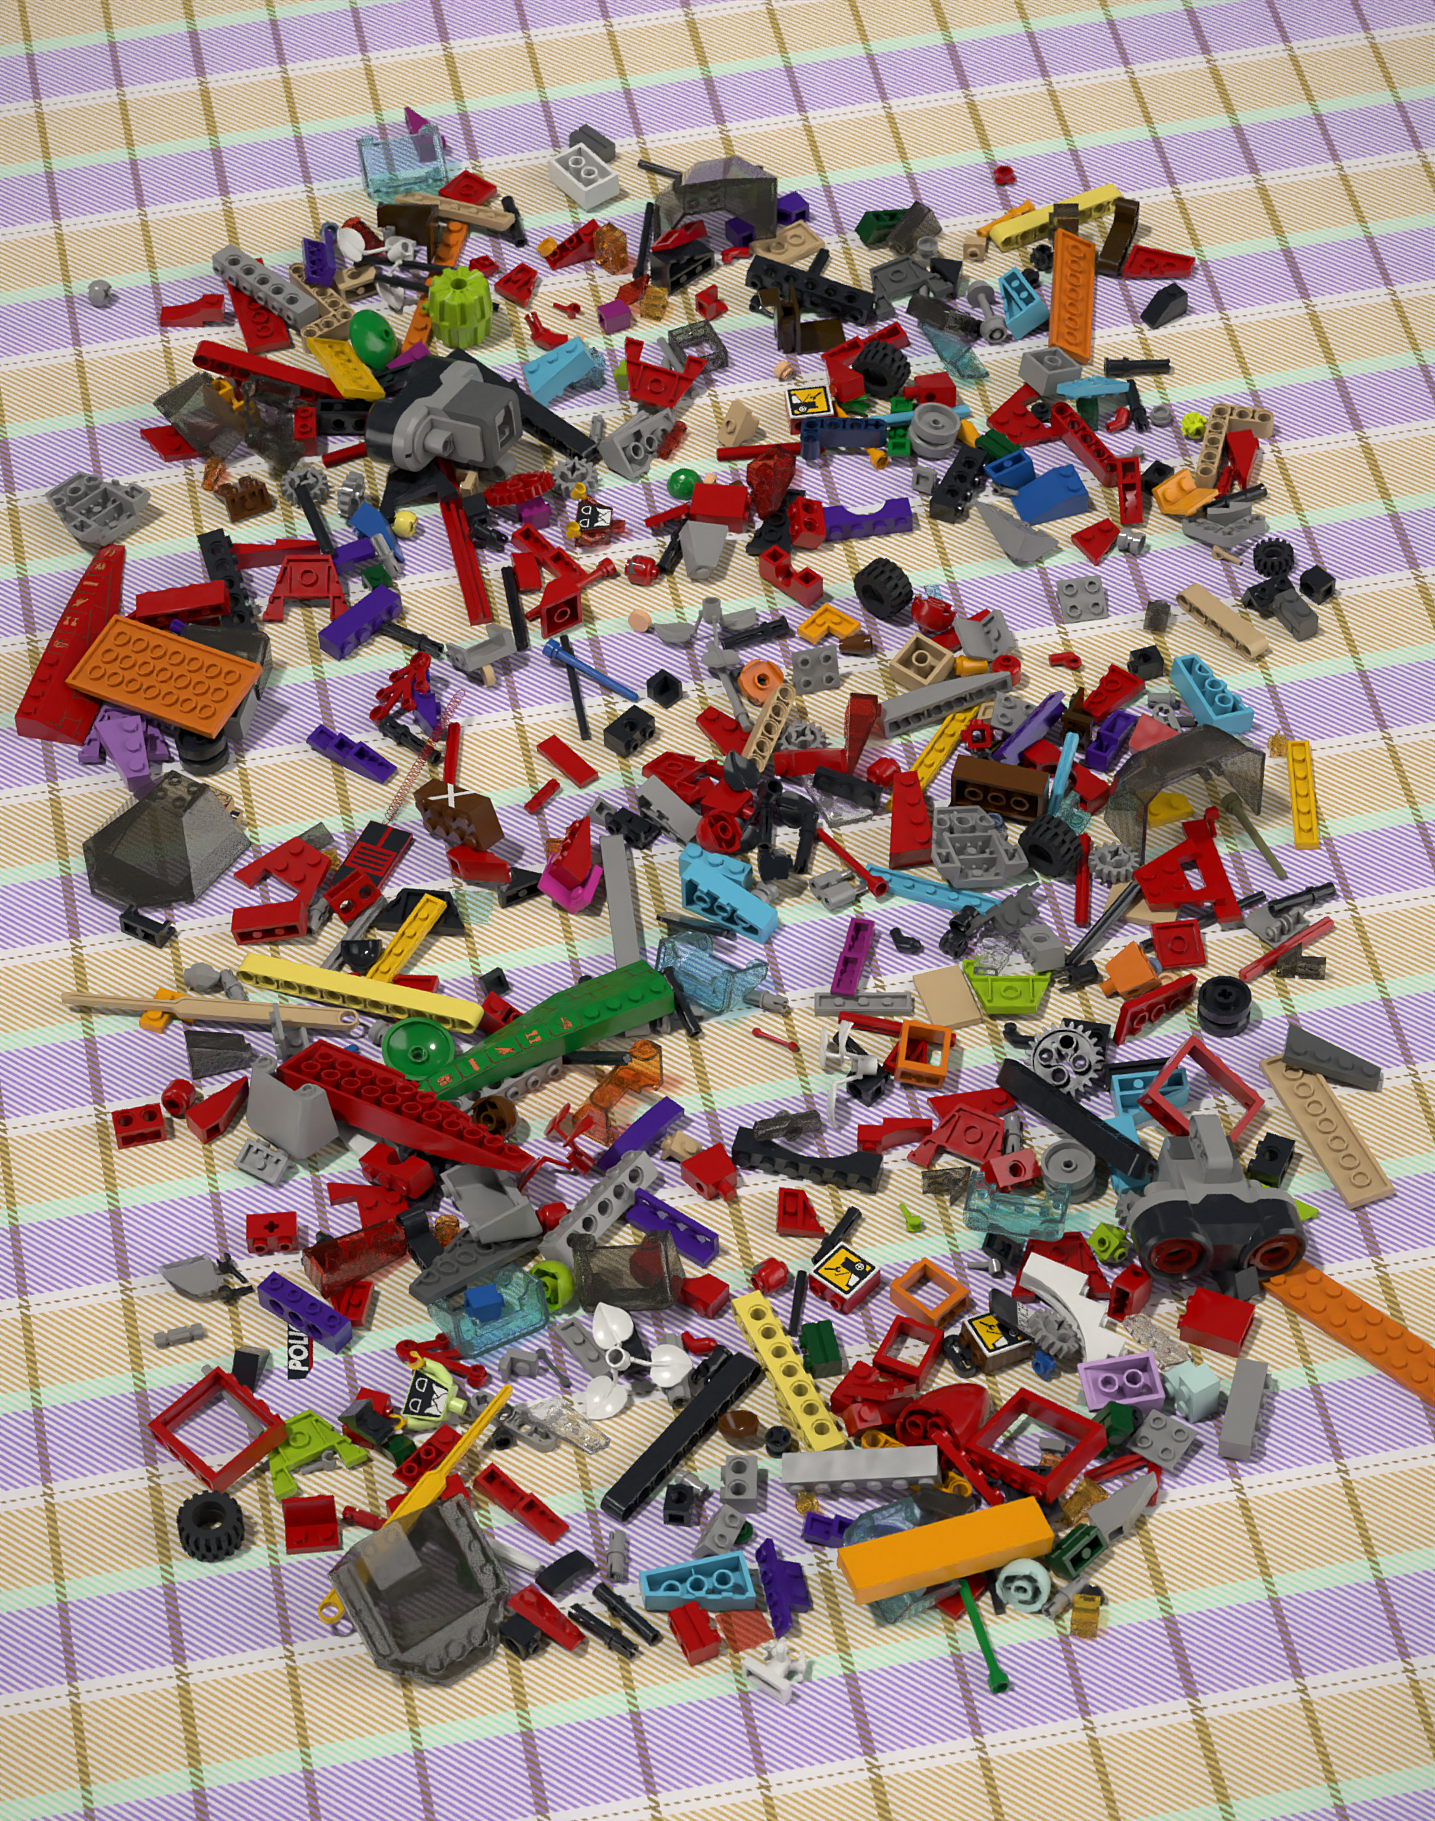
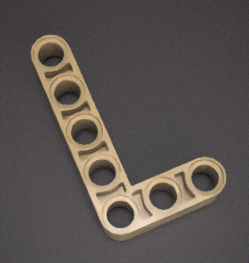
[288,262,355,354]
[1195,403,1274,489]

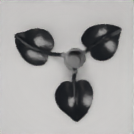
[723,749,820,854]

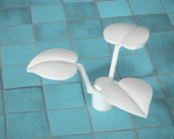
[337,228,417,309]
[819,1020,877,1129]
[585,1303,693,1420]

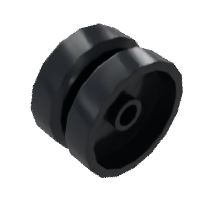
[175,727,230,776]
[1197,976,1252,1038]

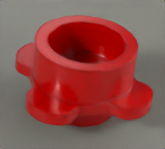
[993,165,1015,184]

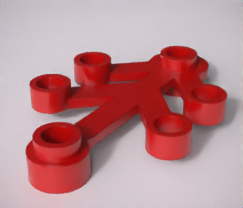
[369,651,432,725]
[395,1333,487,1388]

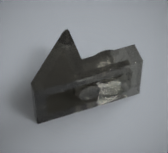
[1276,942,1326,980]
[921,1166,972,1207]

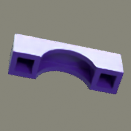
[725,191,810,247]
[823,497,913,542]

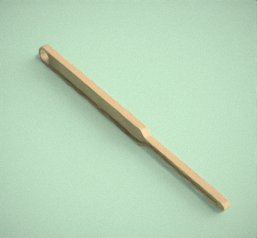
[61,992,359,1031]

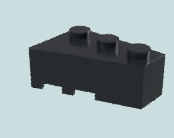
[649,239,715,297]

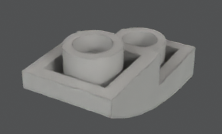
[1207,502,1252,527]

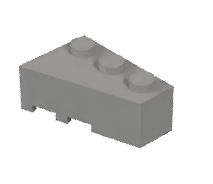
[634,774,703,849]

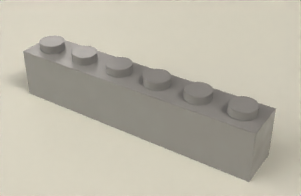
[782,1445,942,1494]

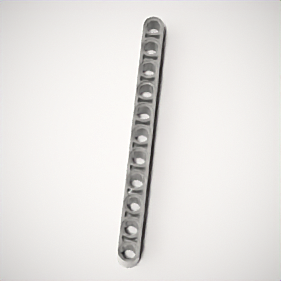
[599,834,650,1037]

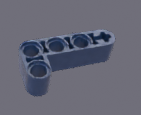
[800,417,887,461]

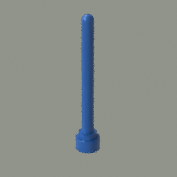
[542,639,639,701]

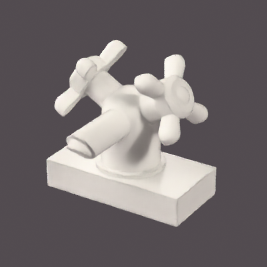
[742,1637,807,1705]

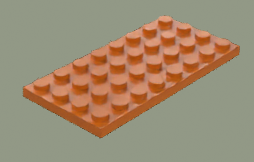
[65,614,263,739]

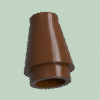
[839,633,873,655]

